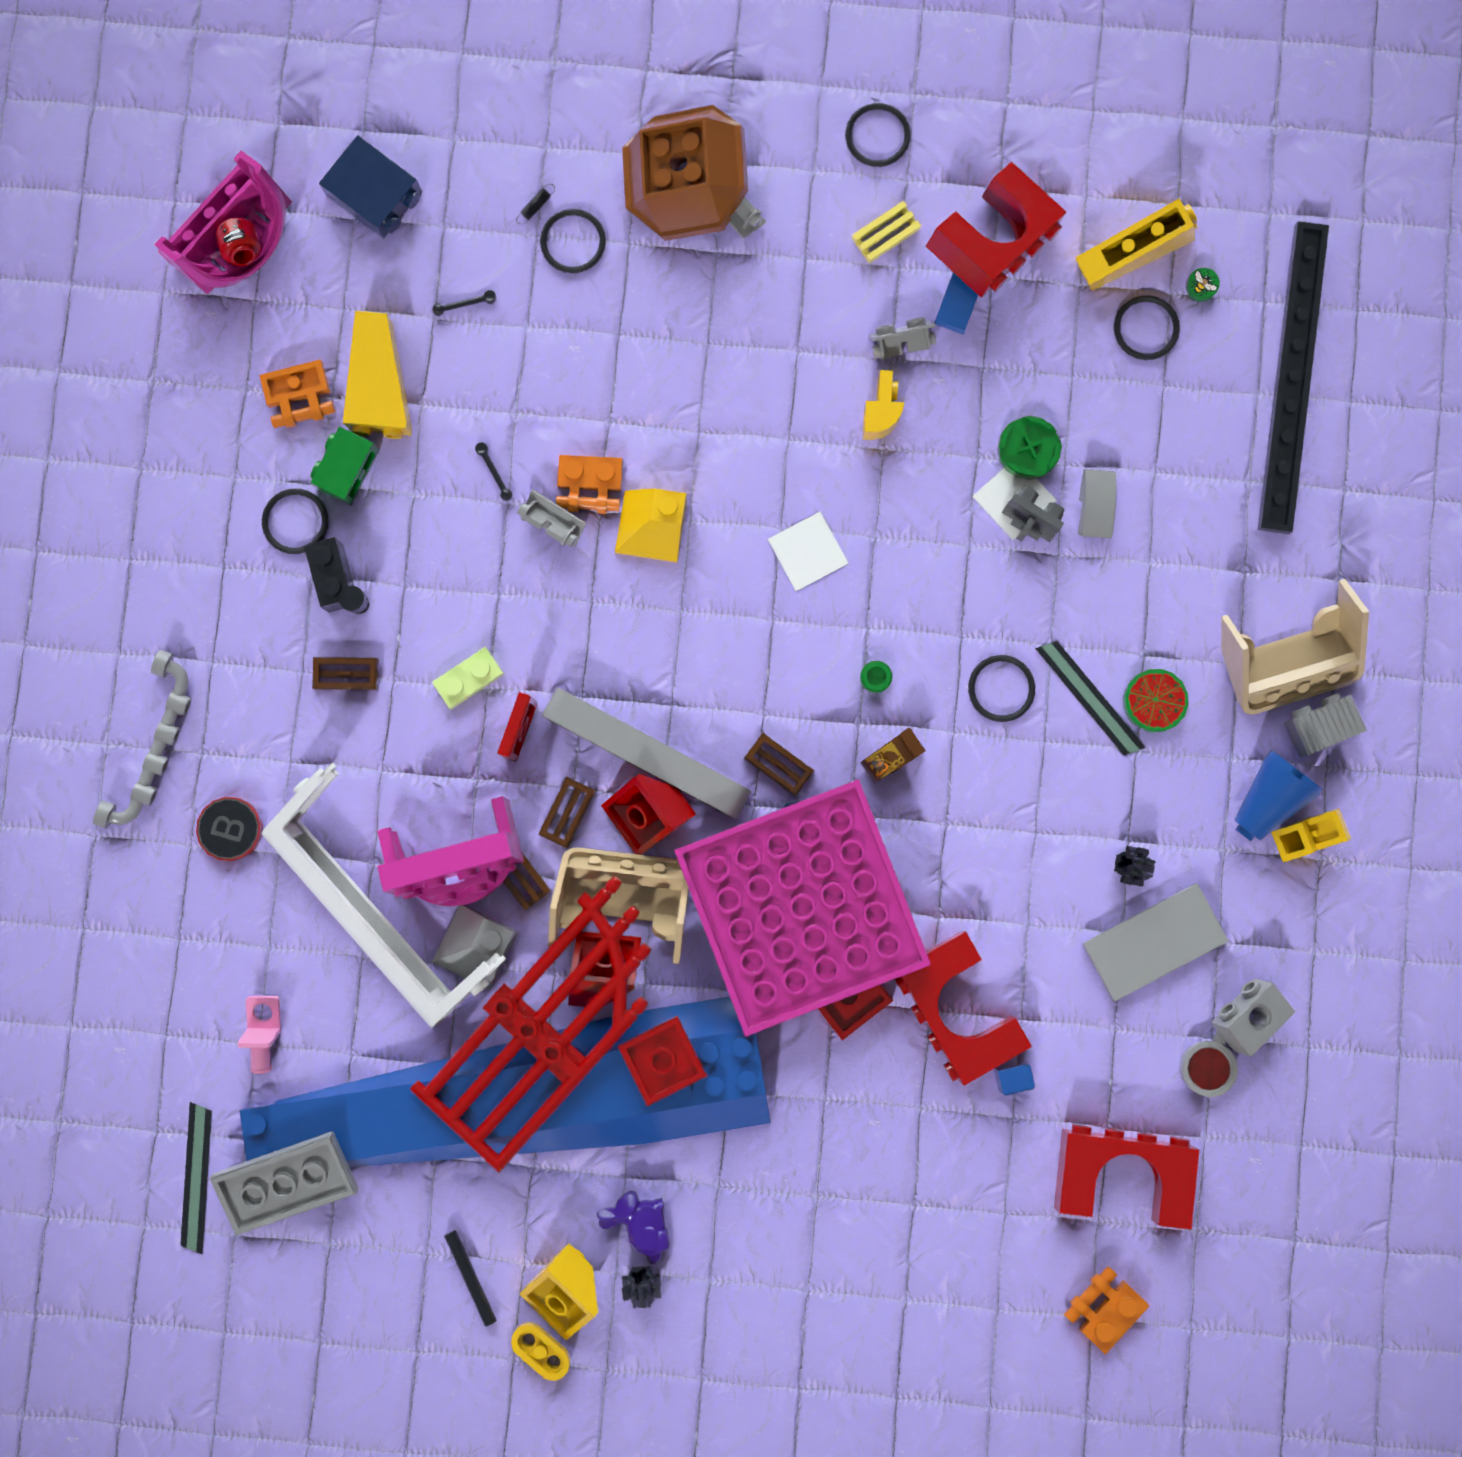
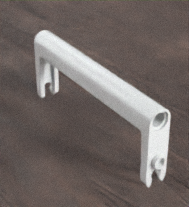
[261,763,506,1028]

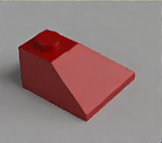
[601,774,696,855]
[568,931,641,1008]

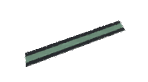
[1035,641,1146,755]
[180,1102,212,1255]

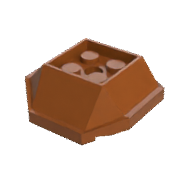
[622,105,748,241]

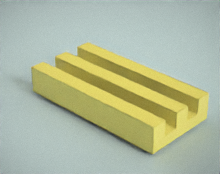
[852,201,921,264]

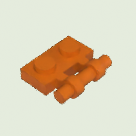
[259,359,336,428]
[556,455,623,514]
[1064,1266,1150,1355]

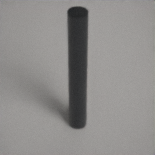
[444,1230,497,1327]

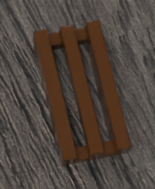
[312,657,379,691]
[744,733,814,796]
[538,777,596,849]
[503,852,552,910]

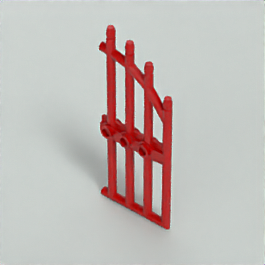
[409,876,652,1173]

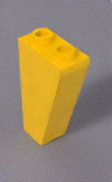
[1075,198,1198,291]
[343,311,412,439]

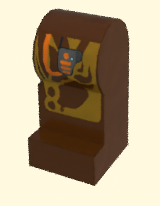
[860,727,926,784]

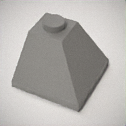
[432,905,519,990]

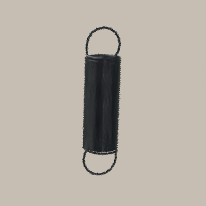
[516,184,555,224]

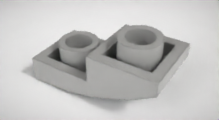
[1078,469,1116,538]

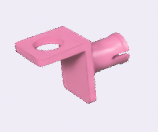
[238,996,281,1074]

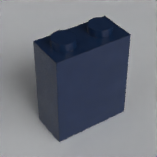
[318,135,422,239]

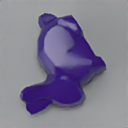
[596,1191,670,1265]

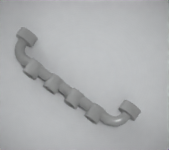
[93,650,192,829]

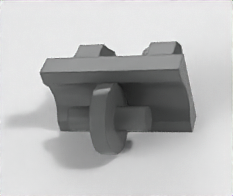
[1001,486,1064,542]

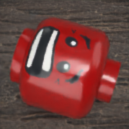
[215,218,261,266]

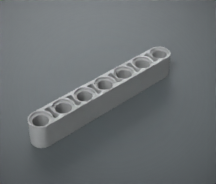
[541,687,752,820]

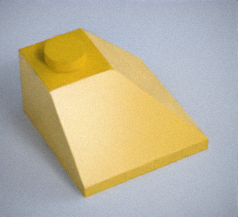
[615,488,687,563]
[519,1243,598,1340]

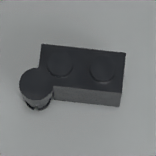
[304,537,369,614]

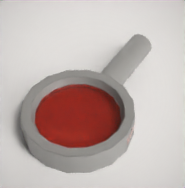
[1179,1031,1238,1097]

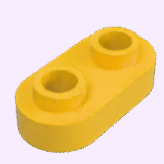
[511,1322,571,1381]

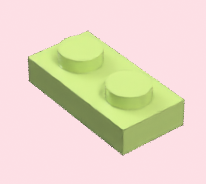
[432,647,504,710]

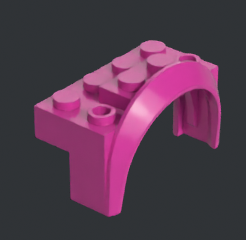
[154,150,292,295]
[377,796,524,906]

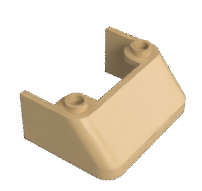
[1221,579,1369,714]
[548,848,689,964]

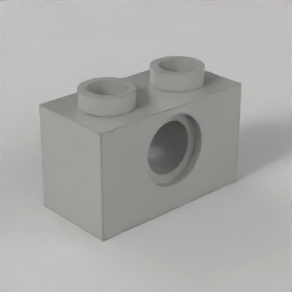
[1211,978,1296,1057]

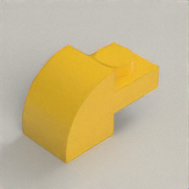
[862,370,904,440]
[1271,808,1351,862]

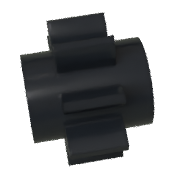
[1114,845,1156,887]
[621,1266,661,1308]

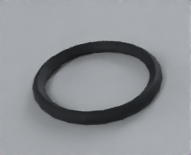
[845,103,911,167]
[540,209,606,273]
[1114,295,1180,360]
[262,488,328,554]
[968,655,1036,722]

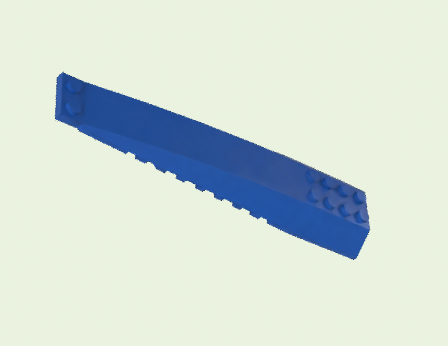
[239,996,771,1167]

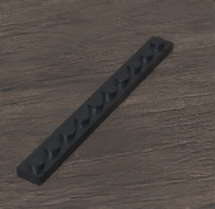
[1258,221,1329,534]

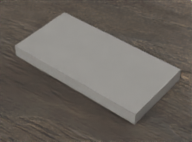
[1082,883,1228,1002]
[209,1131,359,1236]

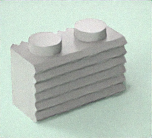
[1284,693,1367,757]

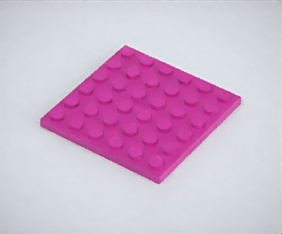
[674,779,931,1037]

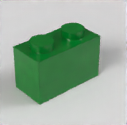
[310,426,379,506]

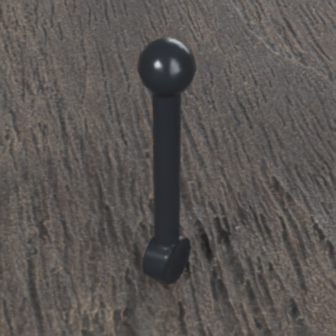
[432,290,496,316]
[475,442,513,501]

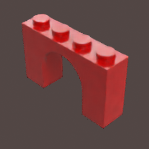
[925,162,1067,298]
[894,931,1032,1086]
[1054,1125,1200,1230]

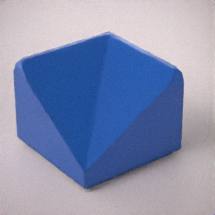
[994,1064,1035,1096]

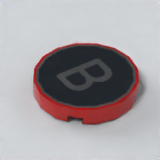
[196,797,263,861]

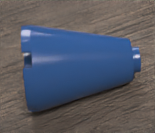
[1234,750,1324,841]

